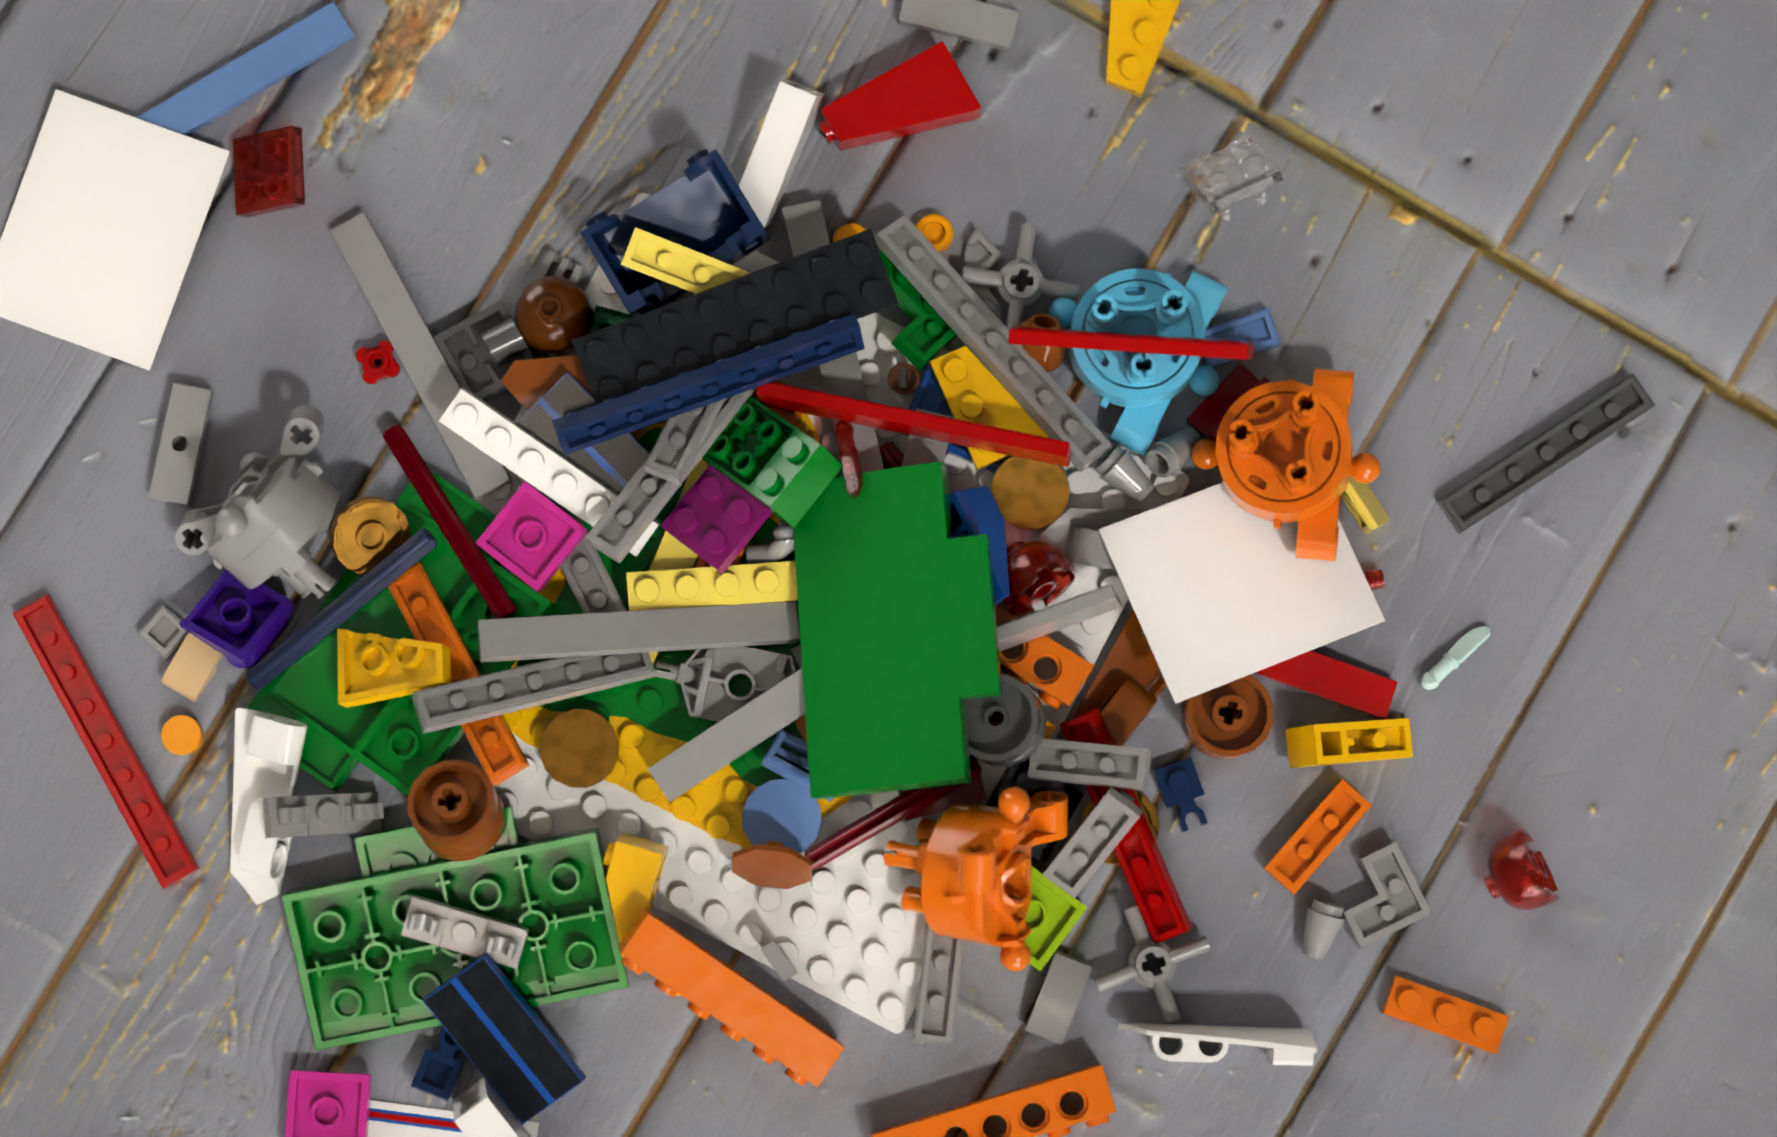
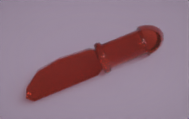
[835,420,863,498]

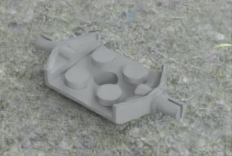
[654,646,796,735]

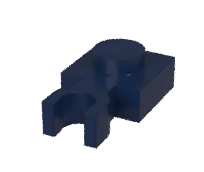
[1153,757,1208,832]
[411,1027,464,1102]

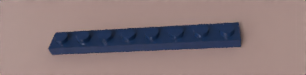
[552,313,865,456]

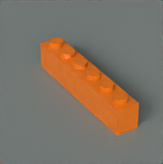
[617,908,845,1088]

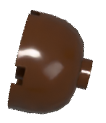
[515,276,594,356]

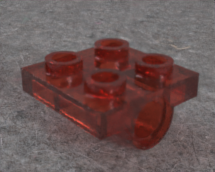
[233,125,305,218]

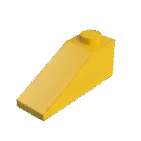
[1285,718,1413,768]
[603,833,669,966]

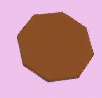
[732,841,813,889]

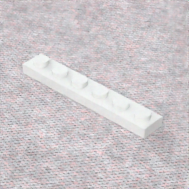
[439,387,660,557]

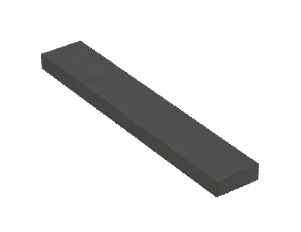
[1437,374,1655,534]

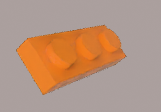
[1263,779,1372,895]
[1381,975,1509,1054]

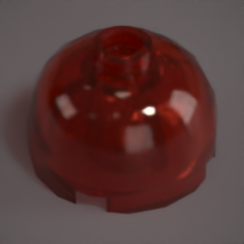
[1002,541,1076,616]
[1484,828,1559,910]

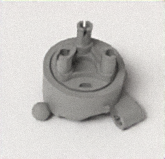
[175,405,341,599]

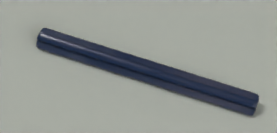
[246,528,437,690]

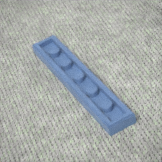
[137,1,355,136]

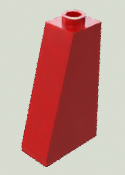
[818,41,981,151]

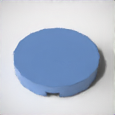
[742,779,822,853]

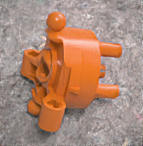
[1191,368,1381,561]
[884,787,1068,972]

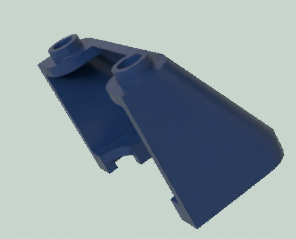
[580,149,770,317]

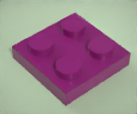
[661,465,772,574]

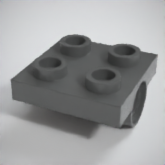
[433,300,535,401]

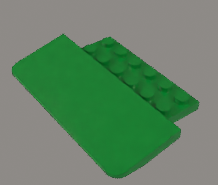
[247,472,555,797]

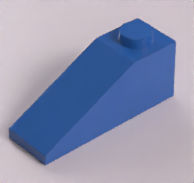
[949,486,1010,606]

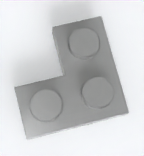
[1343,841,1432,948]

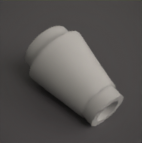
[1146,427,1200,478]
[1095,445,1154,503]
[1301,898,1345,960]

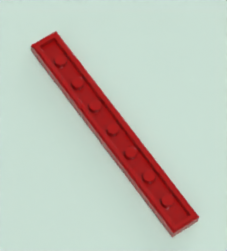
[756,382,1072,467]
[12,594,200,889]

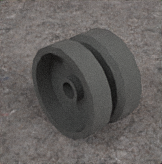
[965,674,1047,767]

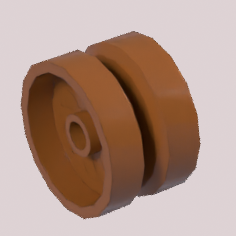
[1182,675,1273,759]
[407,759,506,862]

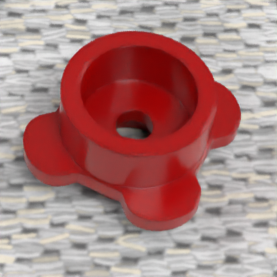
[356,340,400,385]

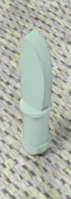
[1421,626,1490,690]

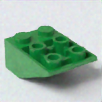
[702,396,843,528]

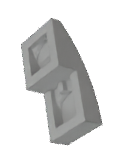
[1025,950,1093,1045]

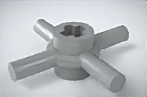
[962,224,1079,330]
[1093,905,1211,1023]

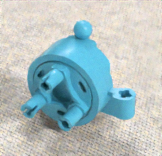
[1048,268,1229,457]

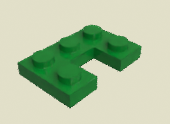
[878,248,957,370]

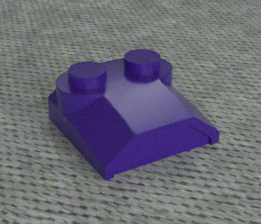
[179,568,293,668]

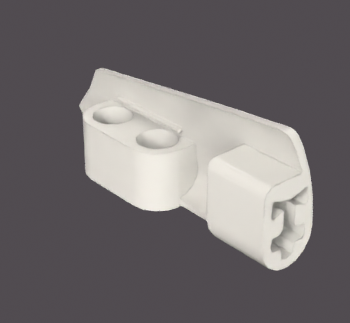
[230,708,308,905]
[1117,1023,1317,1066]

